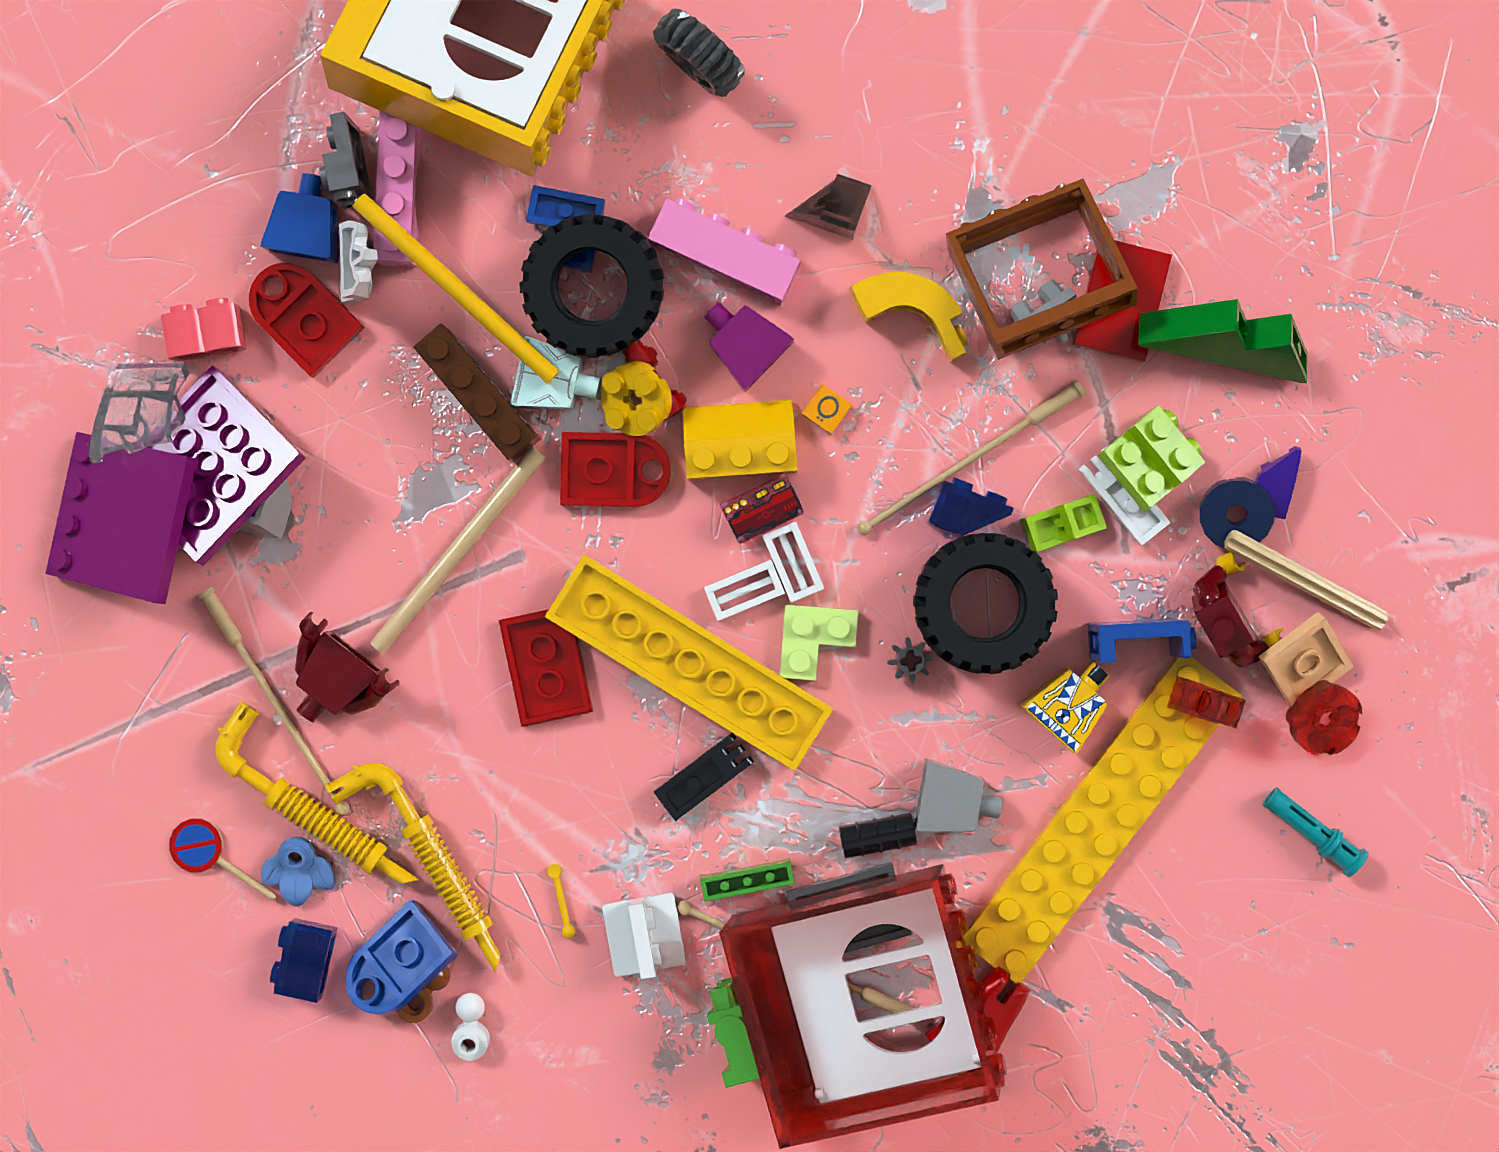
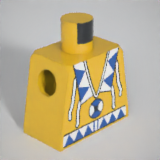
[1019,662,1110,754]

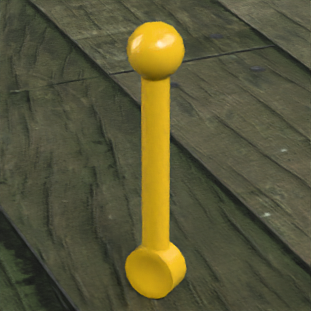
[547,863,575,939]

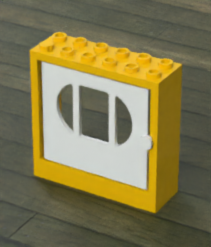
[320,0,625,177]

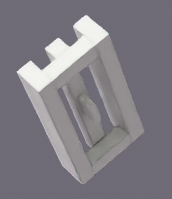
[762,521,824,603]
[704,560,785,621]

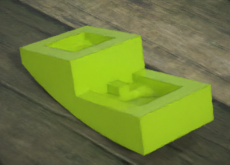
[1020,494,1107,552]

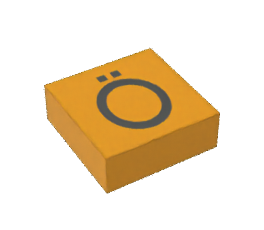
[801,384,852,435]

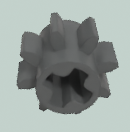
[887,637,934,683]

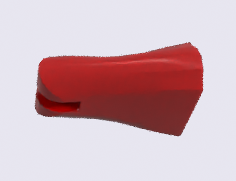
[924,966,1030,1081]

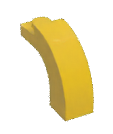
[849,272,968,362]

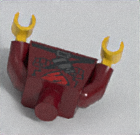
[1192,552,1284,667]

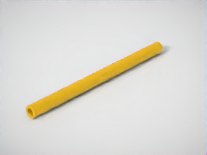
[352,193,560,385]

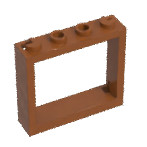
[946,178,1138,360]

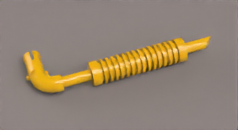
[215,701,419,884]
[325,762,501,973]

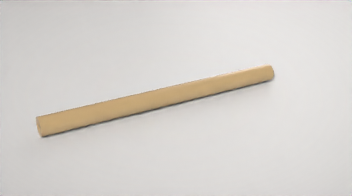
[370,446,546,654]

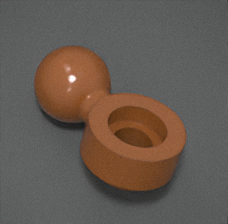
[397,966,450,1023]

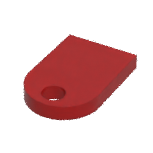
[249,262,365,378]
[560,432,671,507]

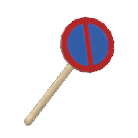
[169,818,276,900]

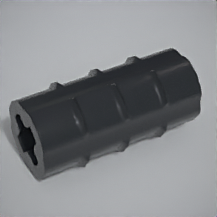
[839,813,917,859]

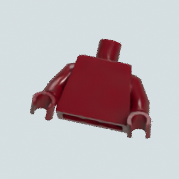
[295,612,400,723]

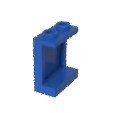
[1088,619,1196,663]

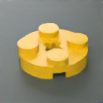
[601,361,672,436]

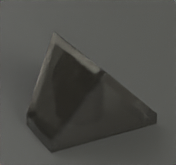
[785,173,872,240]

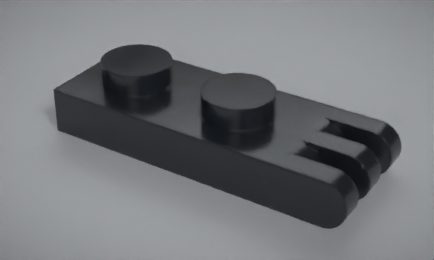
[654,733,754,821]

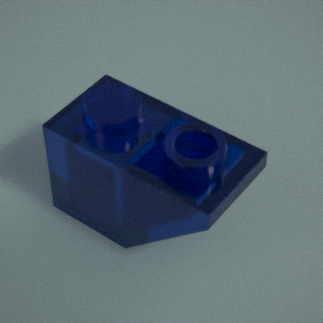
[926,477,1014,536]

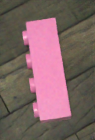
[648,198,801,305]

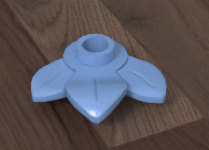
[261,837,335,907]

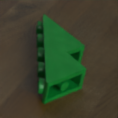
[1138,299,1308,383]

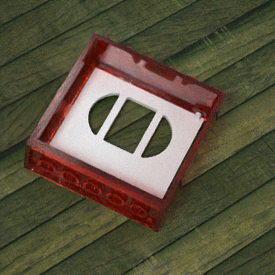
[719,864,1007,1149]

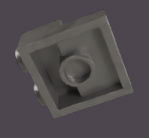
[319,112,373,209]

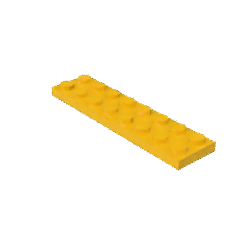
[545,554,833,771]

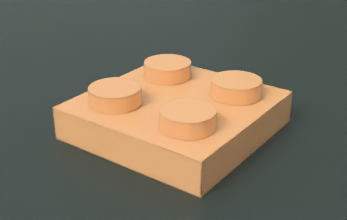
[1258,612,1354,711]

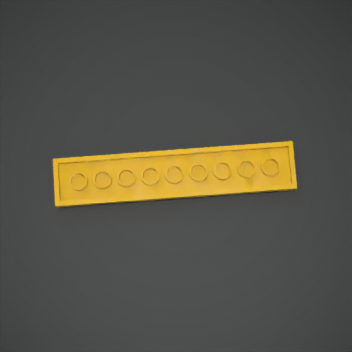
[959,657,1242,984]

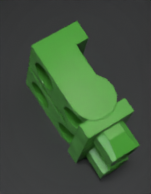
[707,975,773,1088]

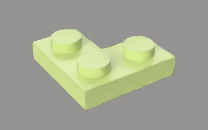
[780,605,858,681]

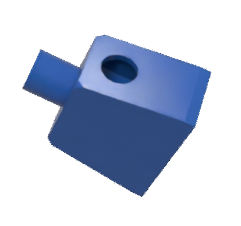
[260,173,338,264]

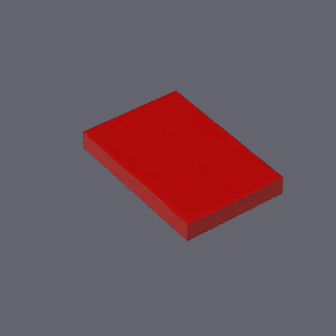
[1072,240,1172,362]
[499,609,594,727]

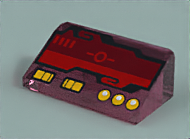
[720,473,804,544]

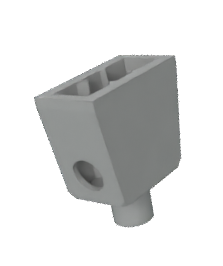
[914,758,1002,832]

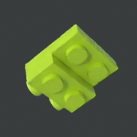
[1098,405,1205,512]

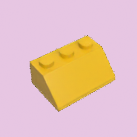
[683,399,798,480]

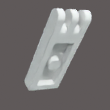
[1078,446,1171,546]

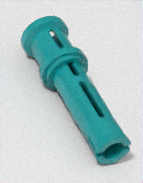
[1262,787,1369,878]

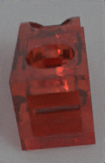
[1167,676,1246,729]

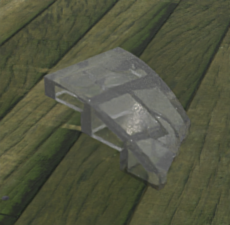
[88,362,190,463]

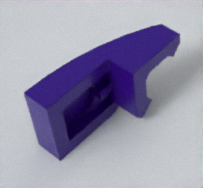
[1255,446,1302,519]

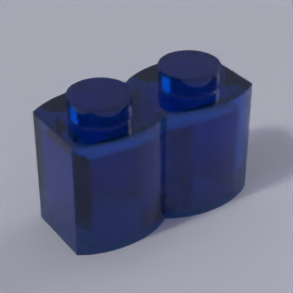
[270,918,338,1003]

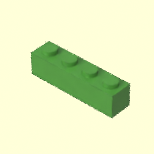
[700,859,795,902]

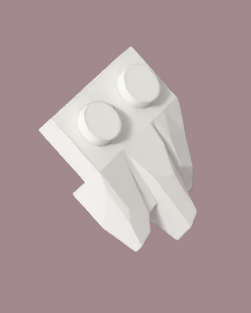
[338,220,378,304]

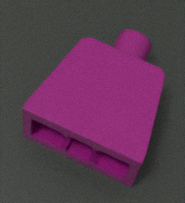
[704,302,794,392]

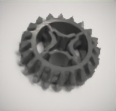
[653,8,745,97]

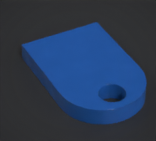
[345,899,458,1015]

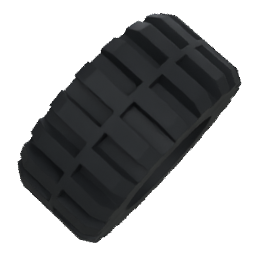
[519,214,664,358]
[913,533,1058,674]

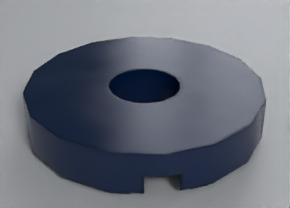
[1199,477,1274,548]

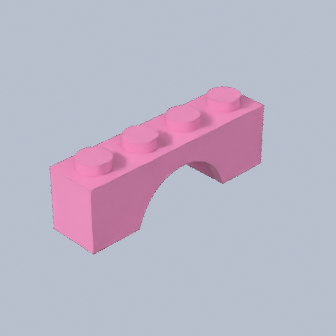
[373,111,423,267]

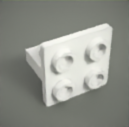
[602,892,686,979]

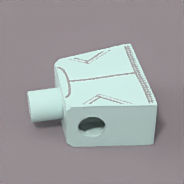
[511,336,601,410]

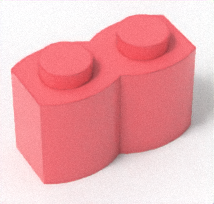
[161,298,247,362]

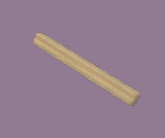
[1224,530,1389,630]

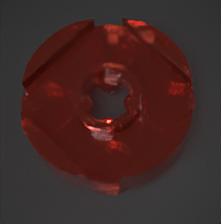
[1285,680,1362,756]

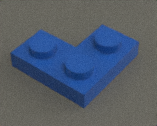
[526,185,606,273]

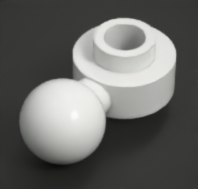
[451,993,490,1061]

